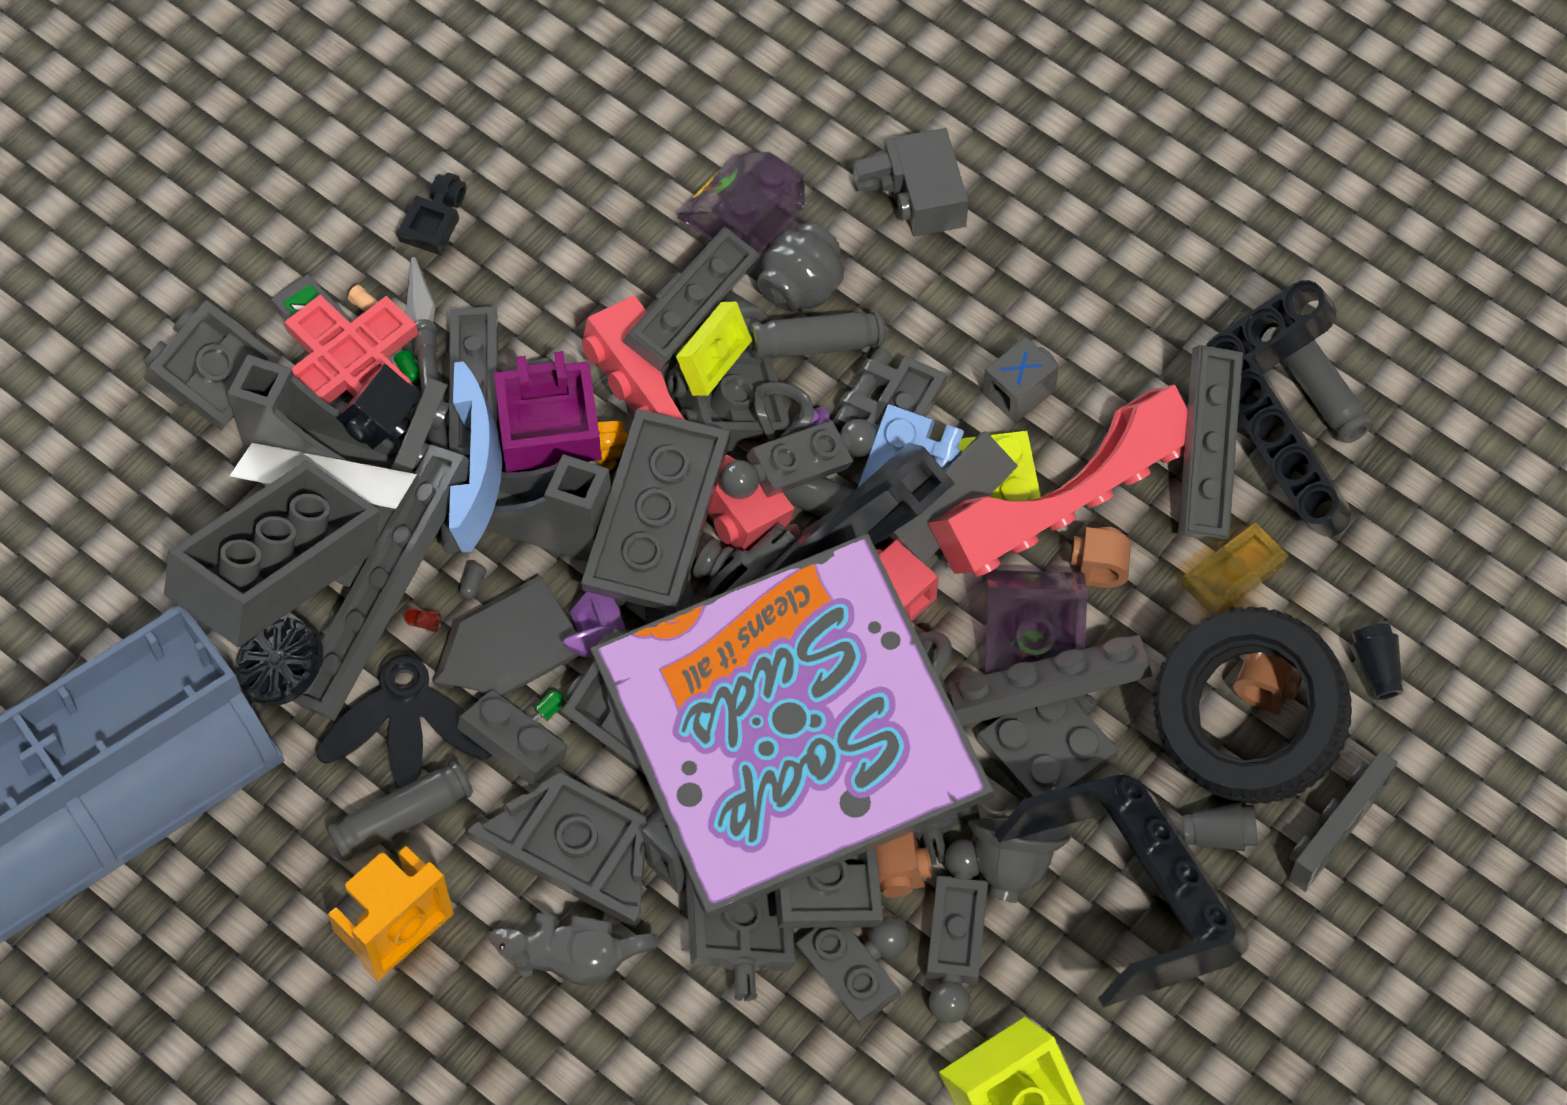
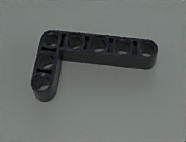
[1206,280,1351,537]

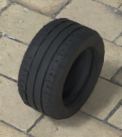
[1153,606,1352,804]

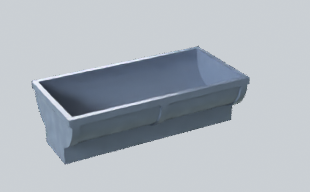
[0,605,285,944]

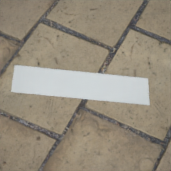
[230,443,417,509]

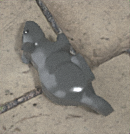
[488,913,658,986]

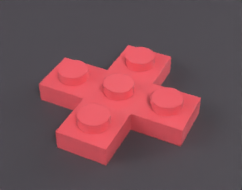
[284,295,418,404]

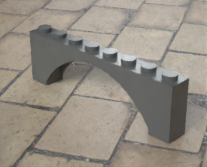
[227,355,611,562]

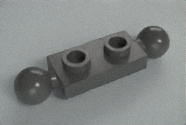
[720,419,877,499]
[926,839,988,1024]

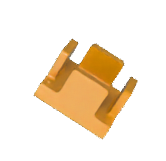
[328,846,454,982]

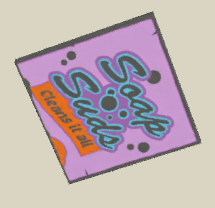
[590,533,994,919]

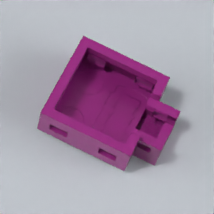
[494,351,602,472]

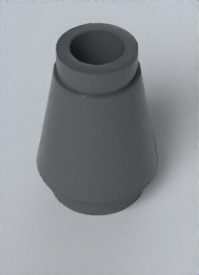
[1183,801,1258,851]

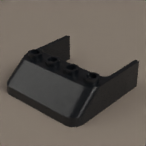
[994,775,1249,1007]

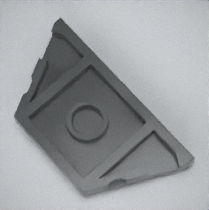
[467,772,647,929]

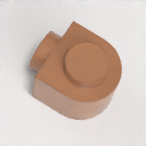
[1070,527,1131,588]
[1233,653,1303,715]
[876,832,933,898]

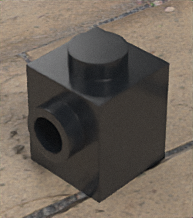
[336,364,421,450]

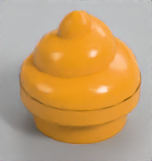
[596,421,629,471]

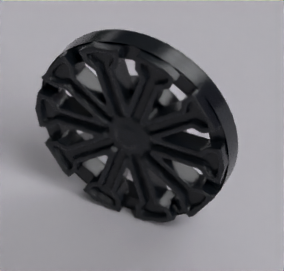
[236,617,323,706]

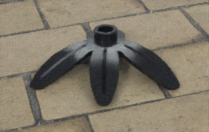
[317,655,492,789]

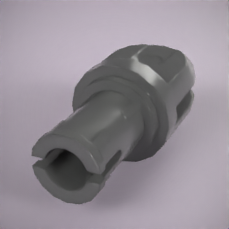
[705,522,797,599]

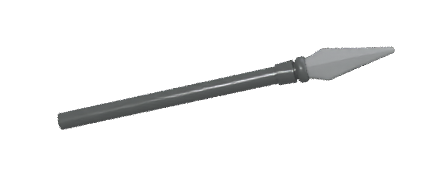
[406,257,460,554]

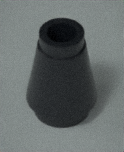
[1350,623,1403,700]

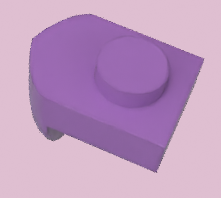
[563,592,626,658]

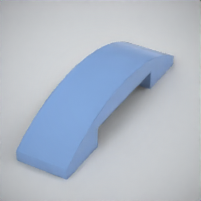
[449,361,502,553]

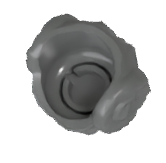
[757,223,845,311]

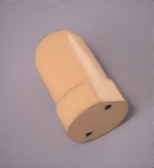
[347,285,378,312]

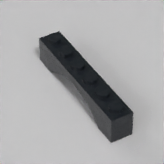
[754,442,955,580]

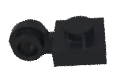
[396,172,467,256]

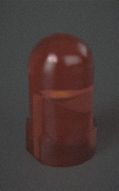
[404,609,441,633]

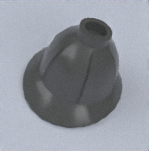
[968,818,1072,903]

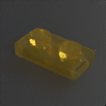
[1182,522,1289,615]

